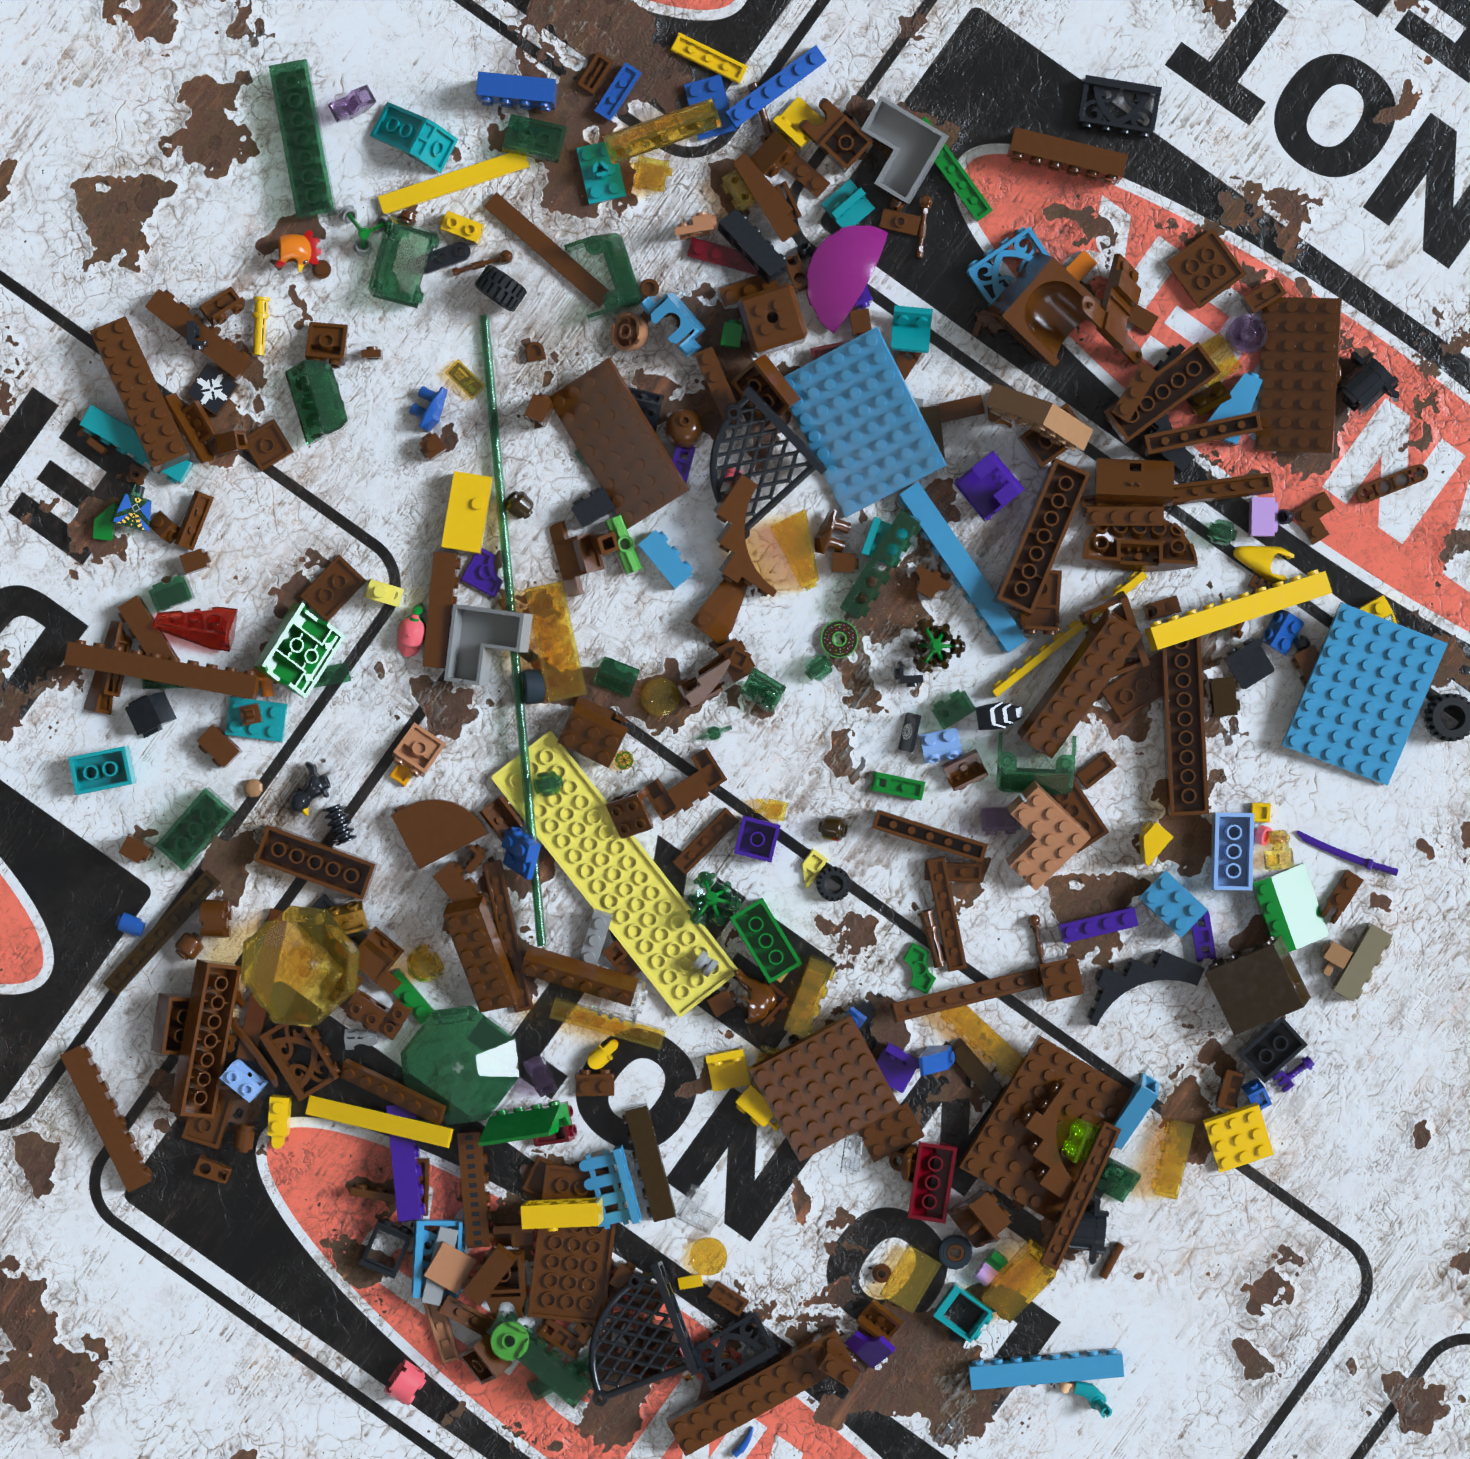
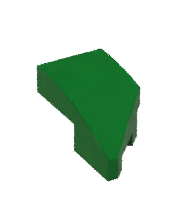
[93,502,116,541]

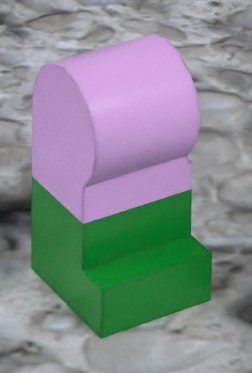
[973,1248,1009,1287]

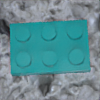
[225,697,288,742]

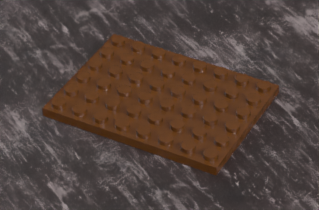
[958,1034,1132,1222]

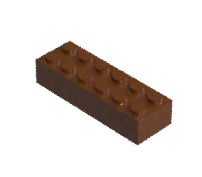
[1007,127,1128,185]
[1102,342,1221,444]
[254,824,378,900]
[443,896,520,1013]

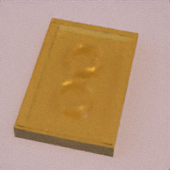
[880,1244,942,1313]

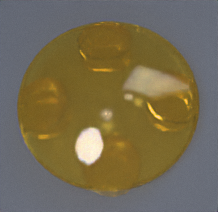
[641,678,680,716]

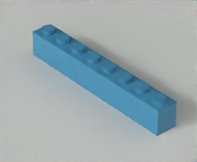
[968,1348,1124,1390]

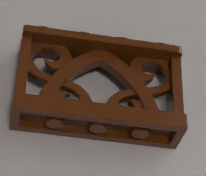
[1079,591,1150,678]
[259,1011,341,1102]

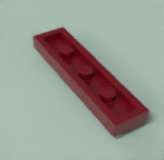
[687,237,759,275]

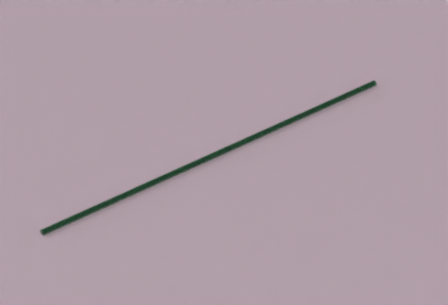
[479,314,547,947]

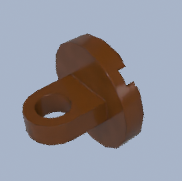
[889,1145,918,1184]

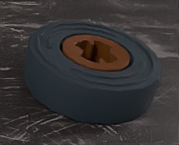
[938,1234,973,1270]

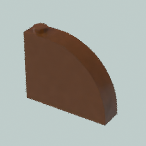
[391,799,489,869]

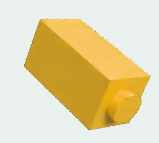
[439,211,485,245]

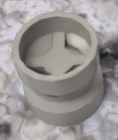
[692,950,719,977]

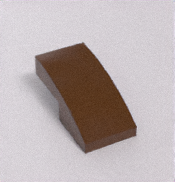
[602,940,642,976]

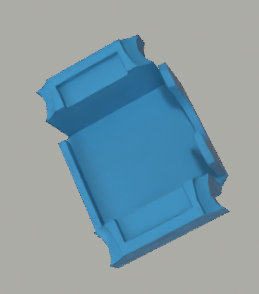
[640,293,706,357]

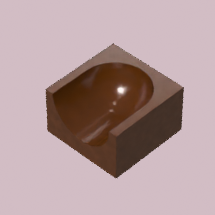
[987,252,1102,367]

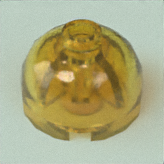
[407,944,444,983]

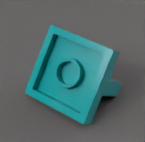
[821,179,875,228]

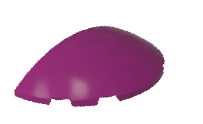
[806,225,888,333]

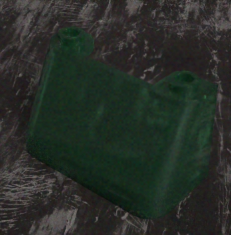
[368,217,440,308]

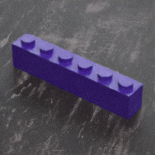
[386,1105,426,1222]

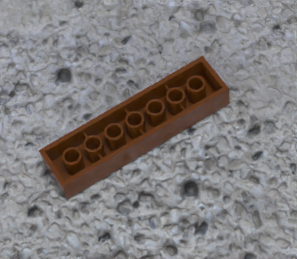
[90,316,190,473]
[993,458,1091,617]
[1017,608,1142,759]
[169,959,242,1118]

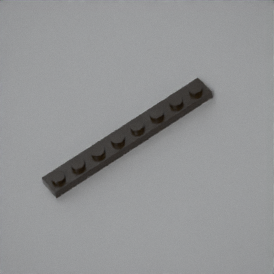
[103,870,221,996]

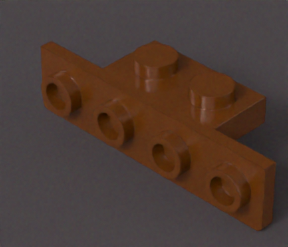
[163,393,218,464]

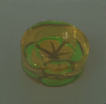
[615,751,634,770]

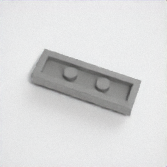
[579,909,613,965]

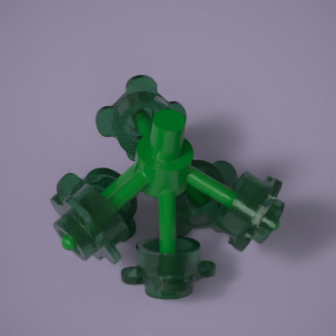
[687,871,742,926]

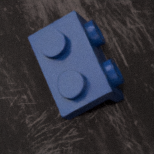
[1260,609,1305,656]

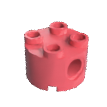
[384,1359,426,1406]

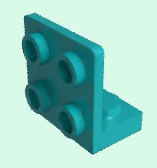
[890,305,933,353]
[861,517,909,567]

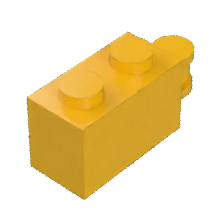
[735,1083,781,1131]
[267,1094,292,1149]

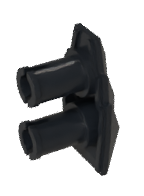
[975,702,1024,730]

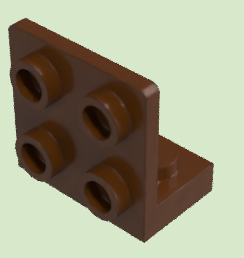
[606,787,654,839]

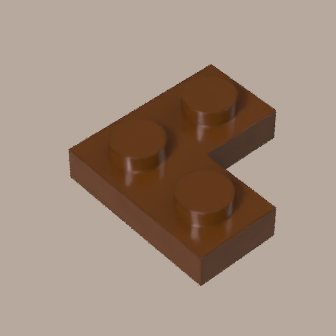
[1293,492,1335,545]

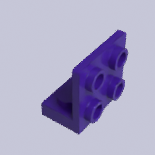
[876,1041,919,1093]

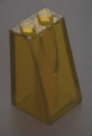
[770,509,819,591]
[981,1237,1057,1323]

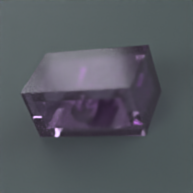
[980,807,1021,835]

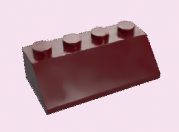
[907,1141,957,1224]

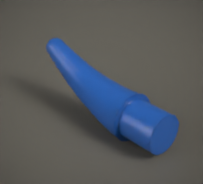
[732,1427,754,1458]

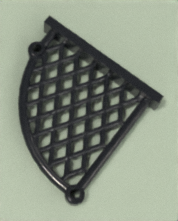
[709,383,827,540]
[589,1261,702,1406]

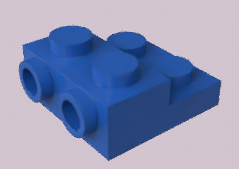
[501,827,541,880]

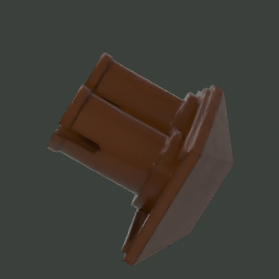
[814,509,851,554]

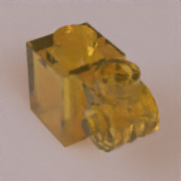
[1263,830,1294,870]

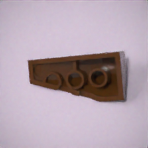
[690,577,748,646]

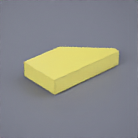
[802,848,828,888]

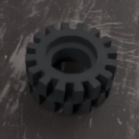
[816,866,851,902]

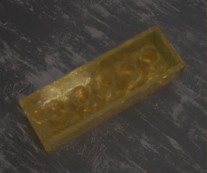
[524,581,588,702]

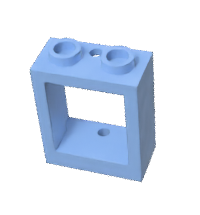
[220,1058,268,1103]

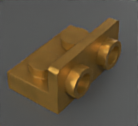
[325,901,369,938]

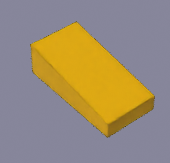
[677,1273,703,1290]

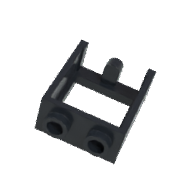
[359,1218,414,1279]

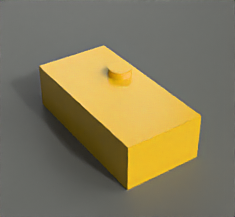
[441,471,494,555]
[521,1197,604,1231]

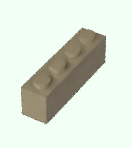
[1330,922,1392,1002]

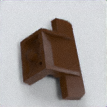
[550,521,605,596]
[336,926,404,993]

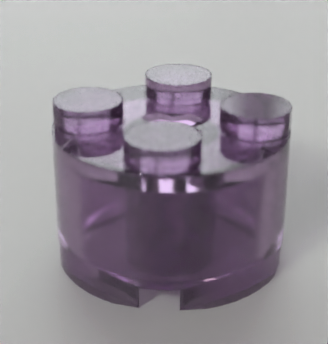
[1225,314,1268,355]

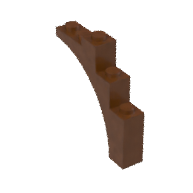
[713,472,777,597]
[1020,1079,1075,1201]

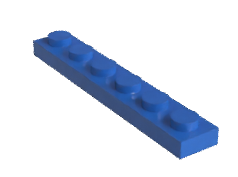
[724,45,827,128]

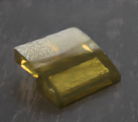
[1201,333,1242,387]

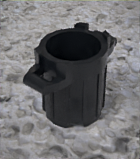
[1337,351,1400,415]
[1056,1198,1109,1265]

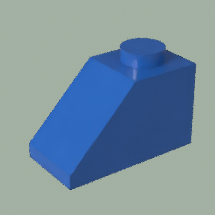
[918,1045,955,1076]

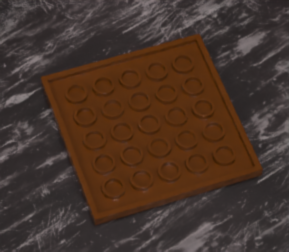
[748,1013,900,1161]

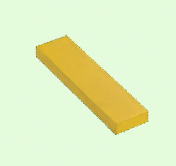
[670,33,748,84]

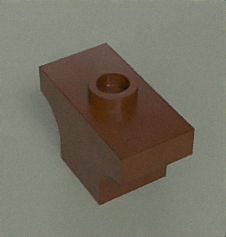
[914,565,952,600]

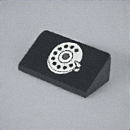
[898,712,922,753]

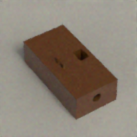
[1094,458,1174,506]

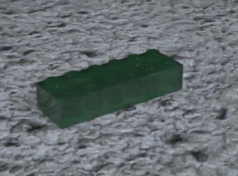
[486,1311,593,1409]

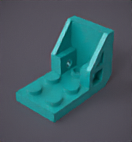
[370,102,458,173]

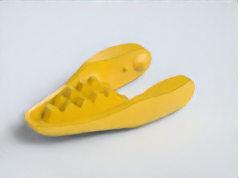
[1233,546,1295,582]

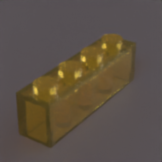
[1150,1118,1195,1200]

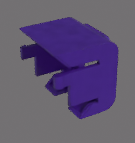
[954,451,1025,521]

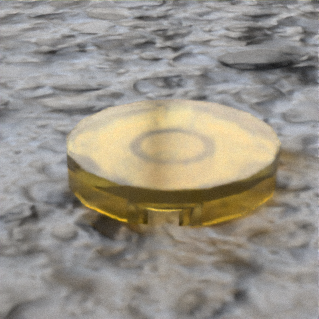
[690,1237,727,1276]

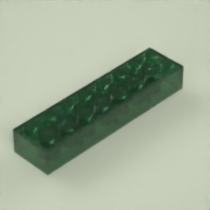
[269,59,338,221]

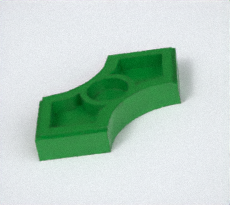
[903,942,936,995]

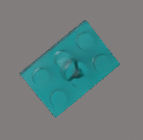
[576,139,627,205]

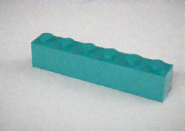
[79,405,194,484]

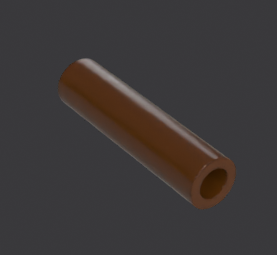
[1098,1241,1125,1280]

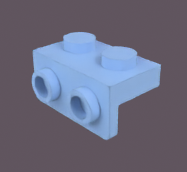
[919,728,962,763]

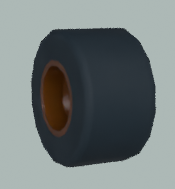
[520,669,545,704]

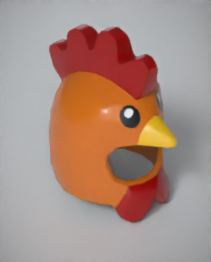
[274,230,323,273]

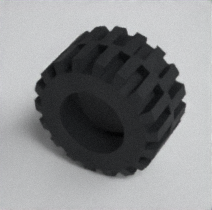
[474,265,527,312]
[1424,693,1470,742]

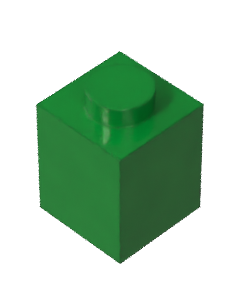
[721,319,743,350]

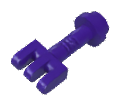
[1272,1056,1315,1093]

